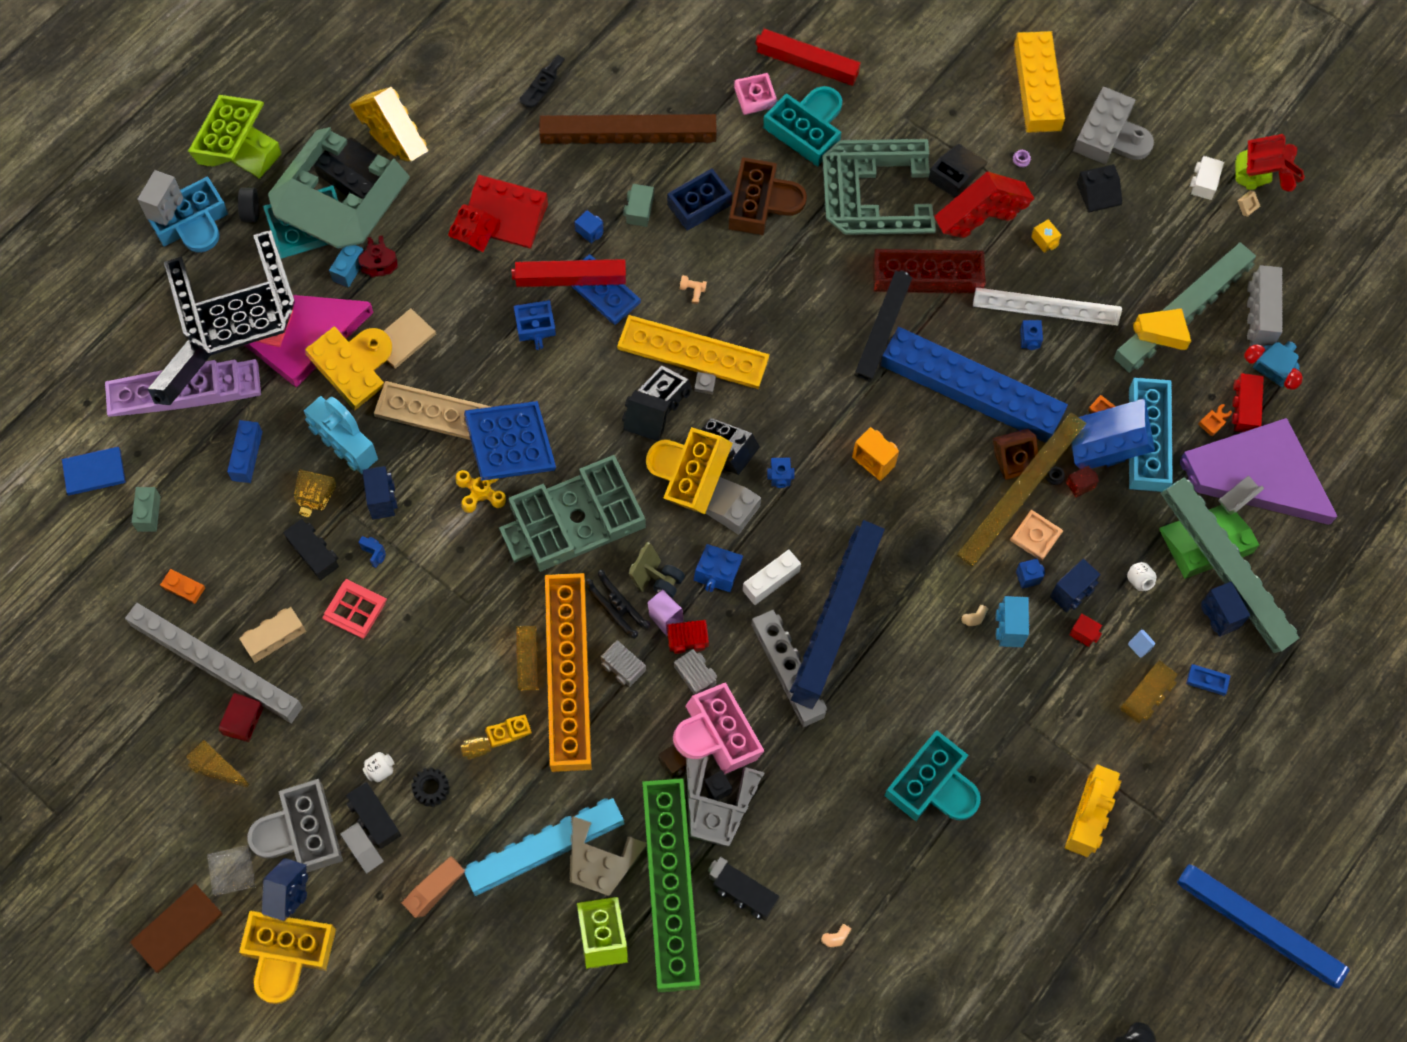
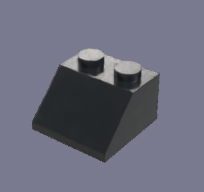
[1077,164,1122,213]

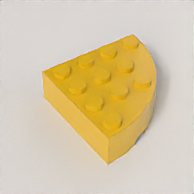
[349,87,428,161]

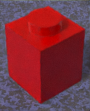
[1069,614,1102,647]

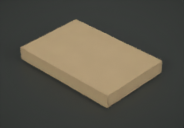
[384,308,436,369]

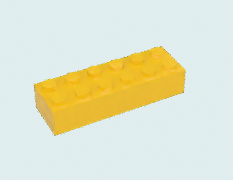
[1014,31,1065,132]

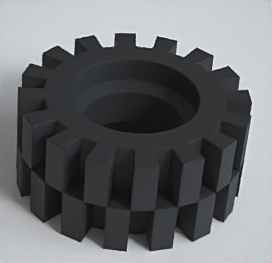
[411,767,450,807]

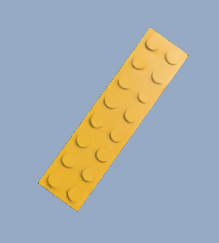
[617,315,770,389]

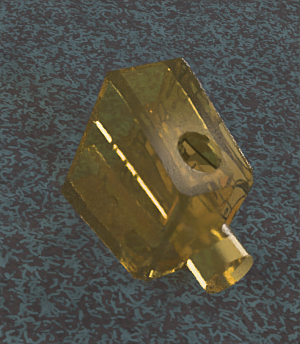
[294,469,337,517]

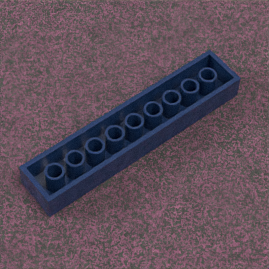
[790,520,885,709]

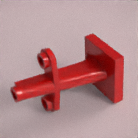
[1247,134,1305,192]

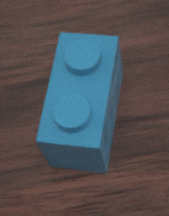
[329,245,364,288]

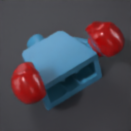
[1244,341,1303,390]

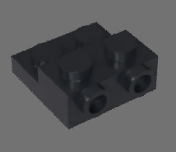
[638,365,692,414]

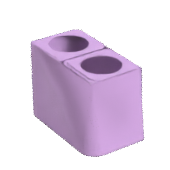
[648,590,683,636]

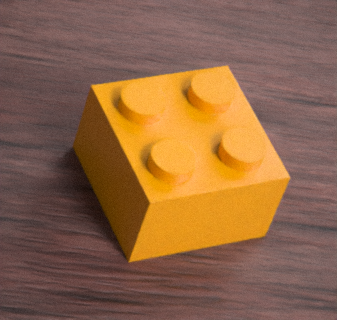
[852,427,899,481]

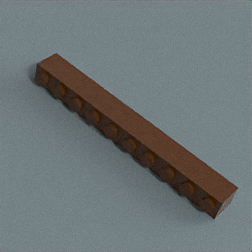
[539,114,717,144]

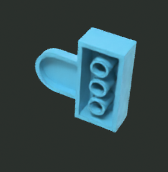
[304,396,378,474]

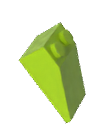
[577,897,628,969]

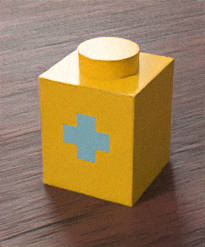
[1031,219,1061,252]

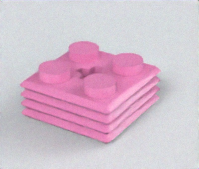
[734,73,777,115]

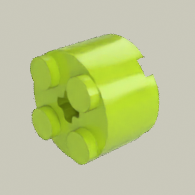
[1235,150,1272,190]

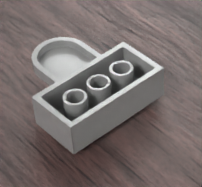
[1073,86,1154,165]
[248,779,343,873]

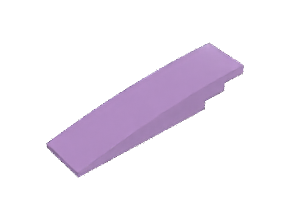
[105,359,261,417]

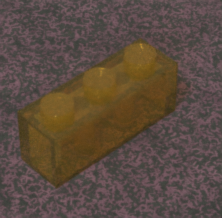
[1120,660,1178,723]

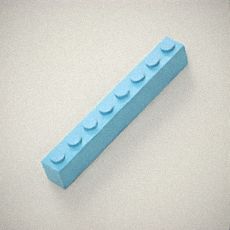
[464,798,624,896]

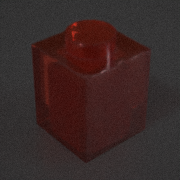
[1066,465,1099,498]

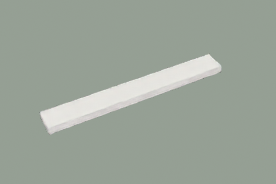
[973,288,1122,326]

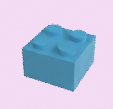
[996,596,1029,647]

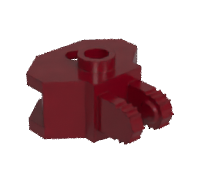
[359,235,398,277]

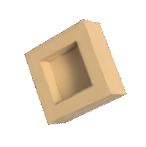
[1237,191,1260,216]

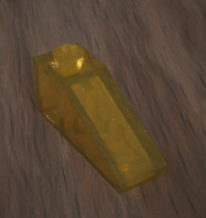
[516,626,538,690]
[186,740,249,788]

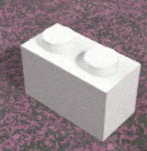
[1190,156,1224,200]

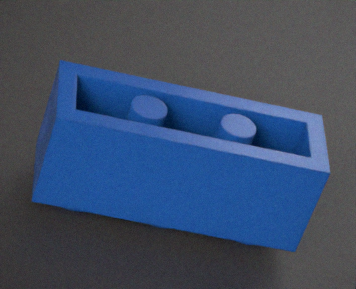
[227,420,263,483]

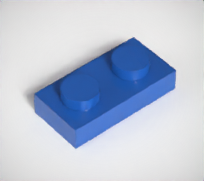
[1186,664,1230,696]

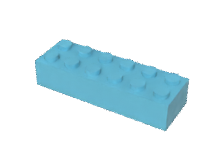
[1129,378,1173,492]

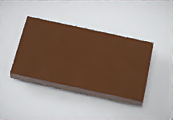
[130,884,223,973]

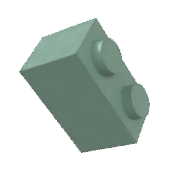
[623,184,654,227]
[131,487,161,532]

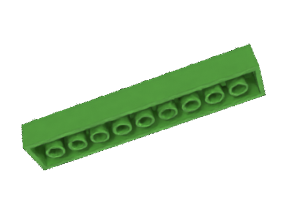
[643,779,700,993]

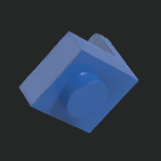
[359,536,386,568]

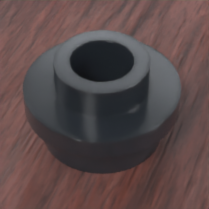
[1046,466,1065,485]

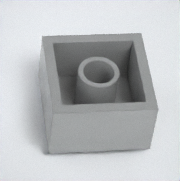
[137,170,183,226]

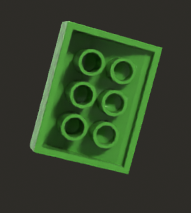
[1159,505,1259,579]

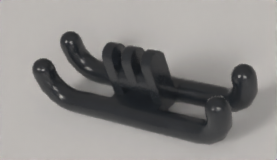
[586,570,650,639]

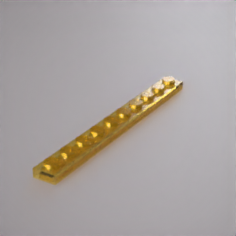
[957,413,1086,567]

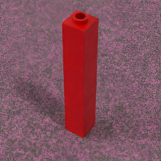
[755,29,861,86]
[512,259,626,287]

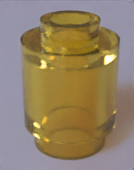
[460,735,491,760]

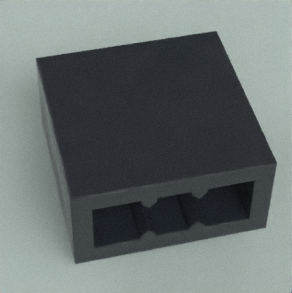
[622,390,670,441]

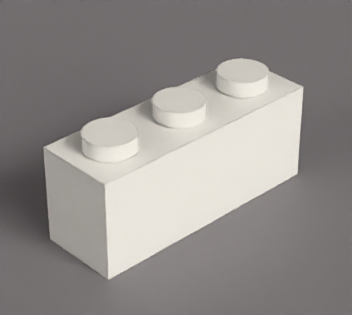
[743,550,801,605]

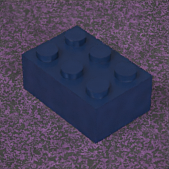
[667,168,732,231]

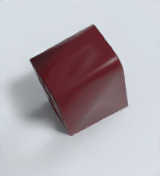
[219,693,264,742]

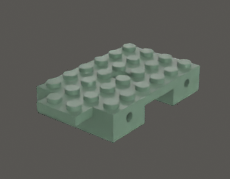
[499,455,646,572]

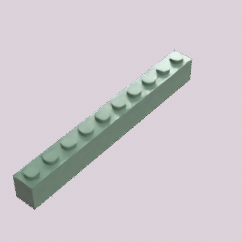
[1113,242,1256,373]
[1160,477,1299,653]

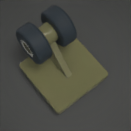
[629,542,685,598]

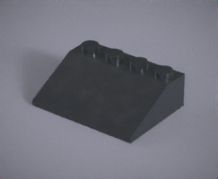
[314,137,379,199]

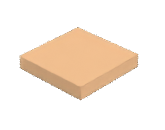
[1010,510,1064,561]

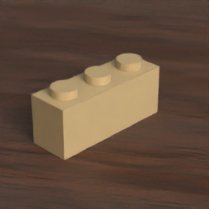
[239,607,306,663]

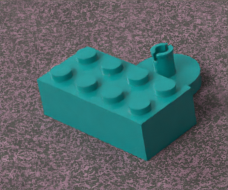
[763,86,842,167]
[884,730,981,821]

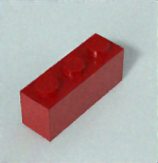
[1231,373,1264,432]

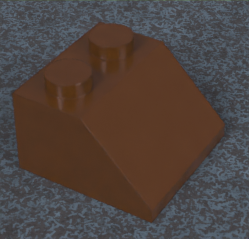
[992,428,1041,480]

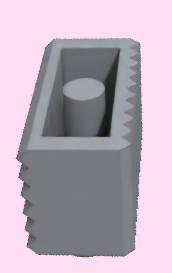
[601,640,646,687]
[674,649,717,695]

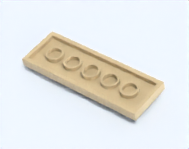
[374,381,491,440]

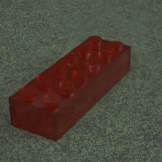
[873,249,986,293]

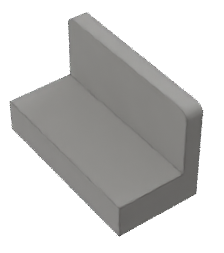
[1218,475,1264,515]

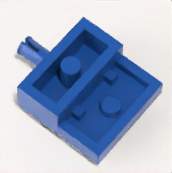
[514,300,556,350]
[693,544,743,592]

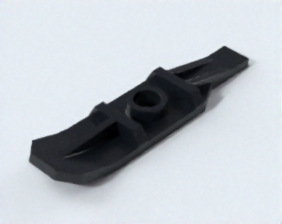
[519,55,565,107]

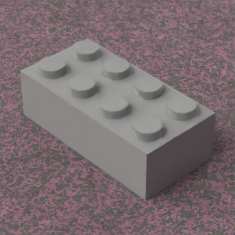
[1247,265,1282,346]

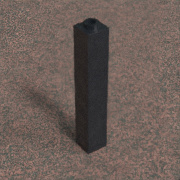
[854,270,913,382]
[148,340,211,405]

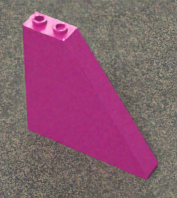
[244,295,374,387]

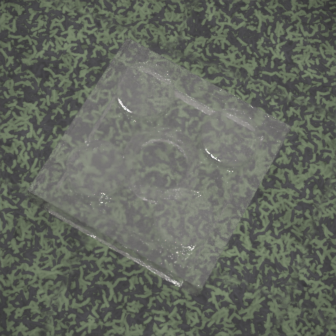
[207,845,256,896]

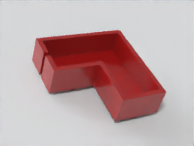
[934,171,1034,238]

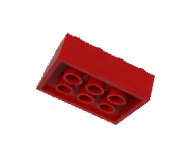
[469,175,548,249]

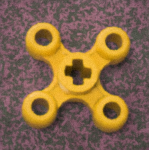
[456,470,506,513]

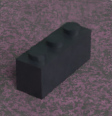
[283,519,339,581]
[346,782,402,849]
[713,863,780,921]

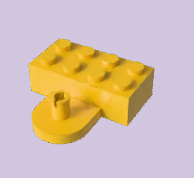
[305,326,392,411]
[646,427,733,514]
[1065,765,1121,857]
[239,911,336,1004]

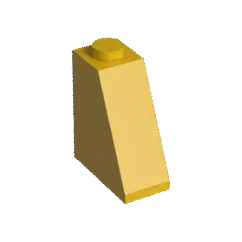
[1133,308,1191,350]

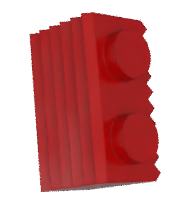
[667,620,709,654]

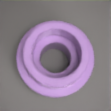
[1013,150,1031,167]

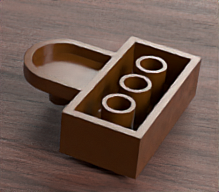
[728,157,807,235]

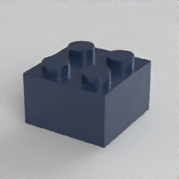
[363,466,398,520]
[1050,558,1101,613]
[1201,582,1250,637]
[262,858,308,921]

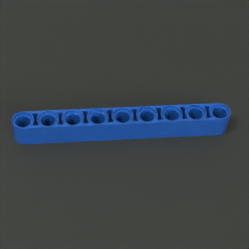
[1177,864,1350,989]

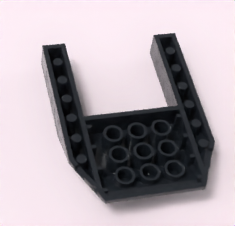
[164,230,295,355]

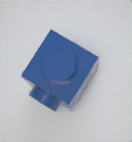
[575,210,603,243]
[1020,320,1043,350]
[1016,559,1045,589]

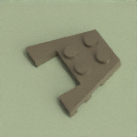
[570,816,647,896]

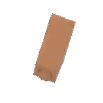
[402,856,465,918]

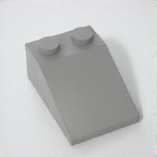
[706,477,761,535]

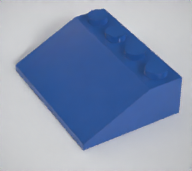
[1072,399,1155,471]

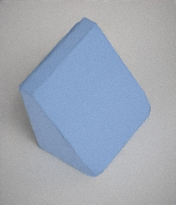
[1128,630,1155,658]

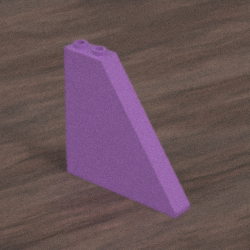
[1180,418,1337,524]

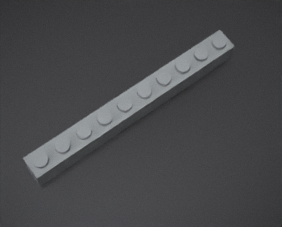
[125,603,303,724]

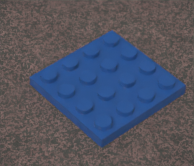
[464,401,556,481]

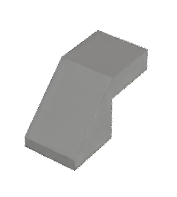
[340,822,384,873]

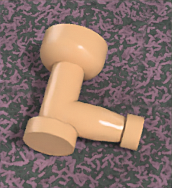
[680,275,707,304]

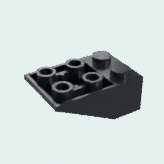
[928,144,988,198]
[701,418,760,475]

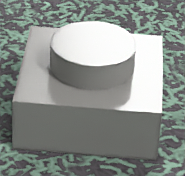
[694,372,716,395]
[708,857,728,882]

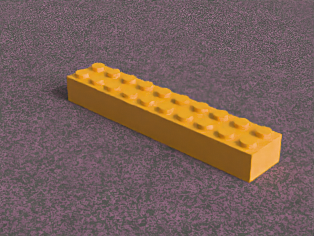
[545,573,592,772]

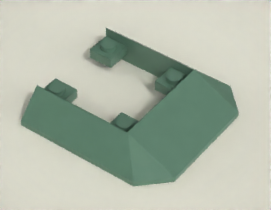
[268,127,410,249]
[823,139,936,235]

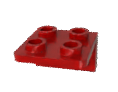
[448,204,499,252]

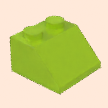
[232,127,282,179]

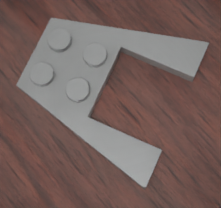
[686,756,764,847]

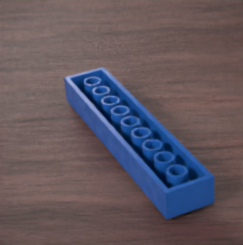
[880,326,1068,444]

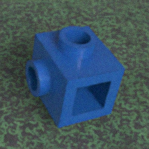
[767,458,794,488]

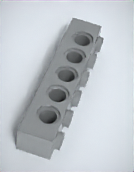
[751,610,827,727]

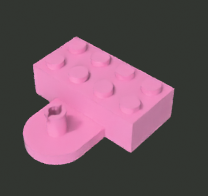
[673,682,764,774]

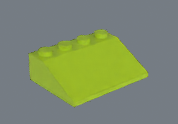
[188,95,264,167]

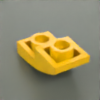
[485,715,532,748]

